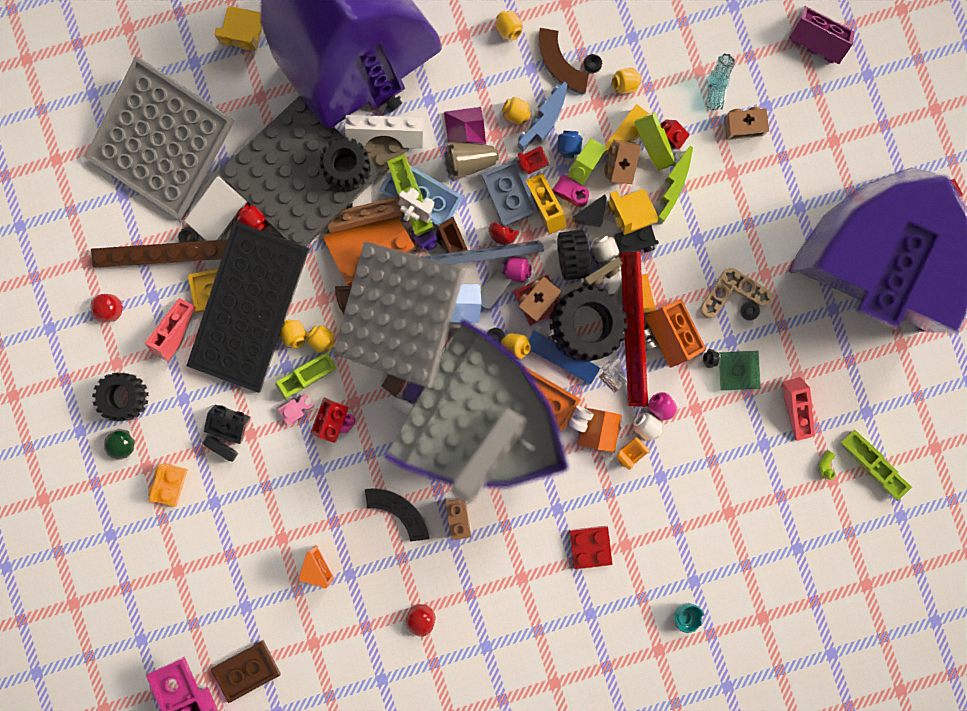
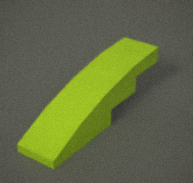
[658,146,693,224]
[387,154,434,236]
[841,429,912,501]

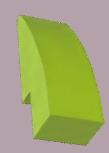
[634,111,676,171]
[275,352,337,400]

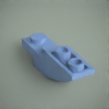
[518,81,567,152]

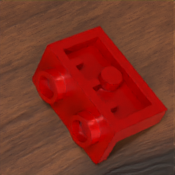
[310,397,349,443]

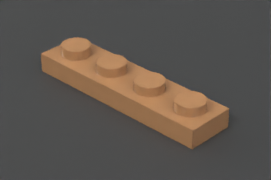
[328,196,403,233]

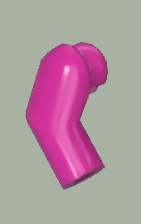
[339,414,356,434]

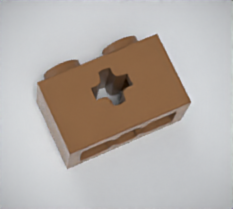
[724,107,769,140]
[604,139,641,184]
[518,276,561,323]
[445,498,471,541]

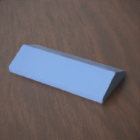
[380,165,464,226]
[451,284,481,323]

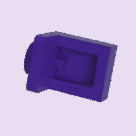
[410,230,438,251]

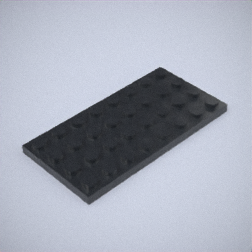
[186,221,310,393]

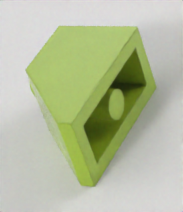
[567,138,607,185]

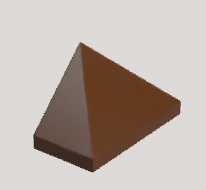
[436,217,468,253]

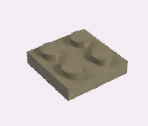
[363,136,409,176]
[582,257,623,287]

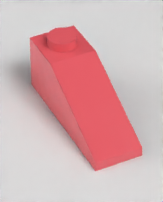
[145,298,196,361]
[782,377,815,441]

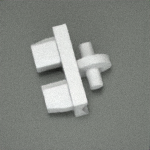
[398,188,434,223]

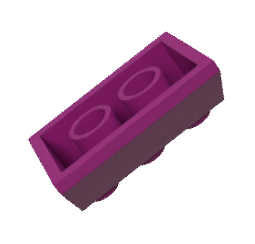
[789,6,855,64]

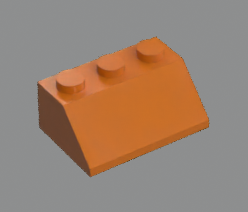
[645,299,707,368]

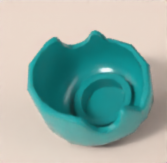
[674,603,705,633]

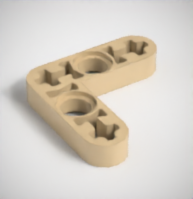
[700,268,772,318]

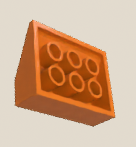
[323,217,416,286]

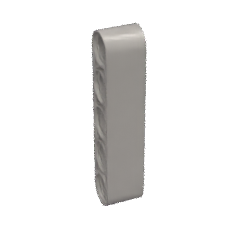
[450,409,527,505]

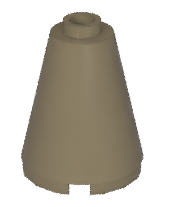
[445,142,499,181]

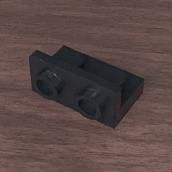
[614,225,659,255]
[204,405,250,444]

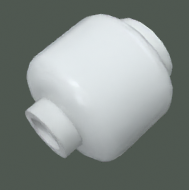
[591,235,619,264]
[633,412,662,441]

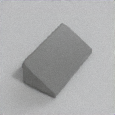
[480,270,512,311]

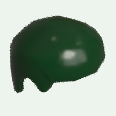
[104,429,135,460]

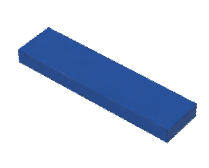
[529,330,600,384]

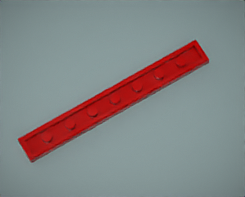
[620,251,648,407]

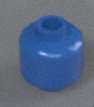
[557,130,583,159]

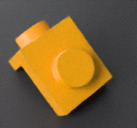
[616,436,650,470]

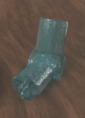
[707,53,735,110]

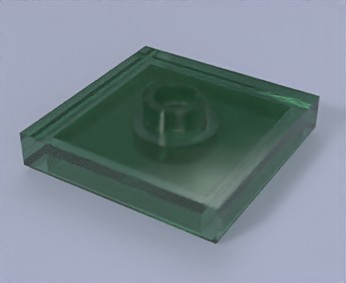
[719,351,761,390]

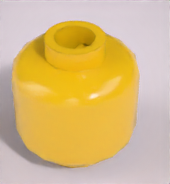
[495,11,523,40]
[612,68,641,95]
[501,97,531,125]
[280,319,307,349]
[306,325,335,353]
[501,333,531,359]

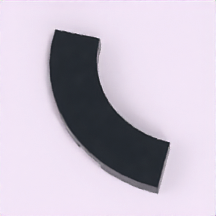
[365,488,429,542]

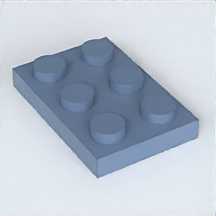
[481,159,539,227]

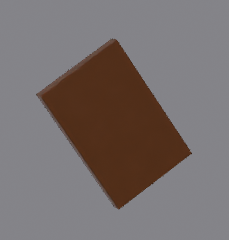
[211,640,281,704]

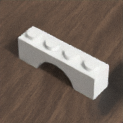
[345,115,423,148]

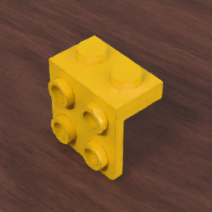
[214,6,262,51]
[607,189,659,235]

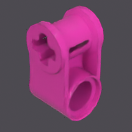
[552,174,589,207]

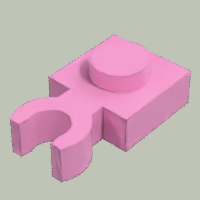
[278,395,315,425]

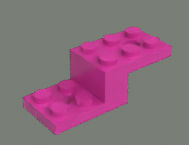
[146,657,218,711]

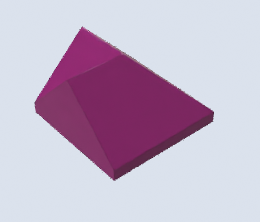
[444,107,486,145]

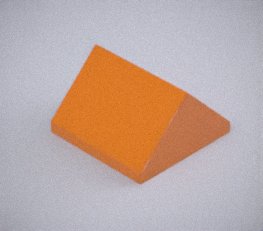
[577,407,622,452]
[298,545,334,588]

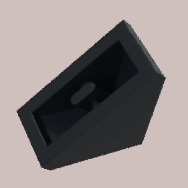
[572,194,607,227]

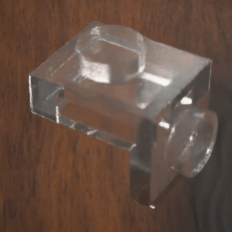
[598,358,627,393]

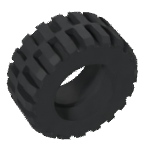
[549,286,628,362]

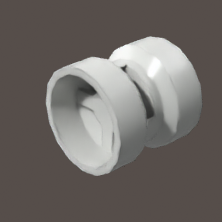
[568,406,594,432]

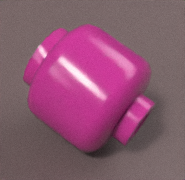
[503,257,532,283]
[648,392,677,421]

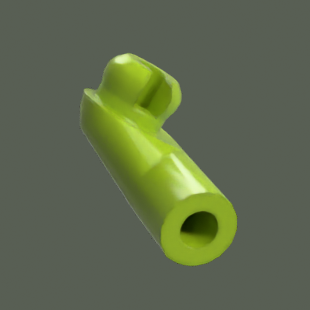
[818,450,836,480]

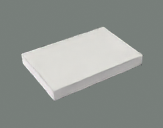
[185,177,248,241]

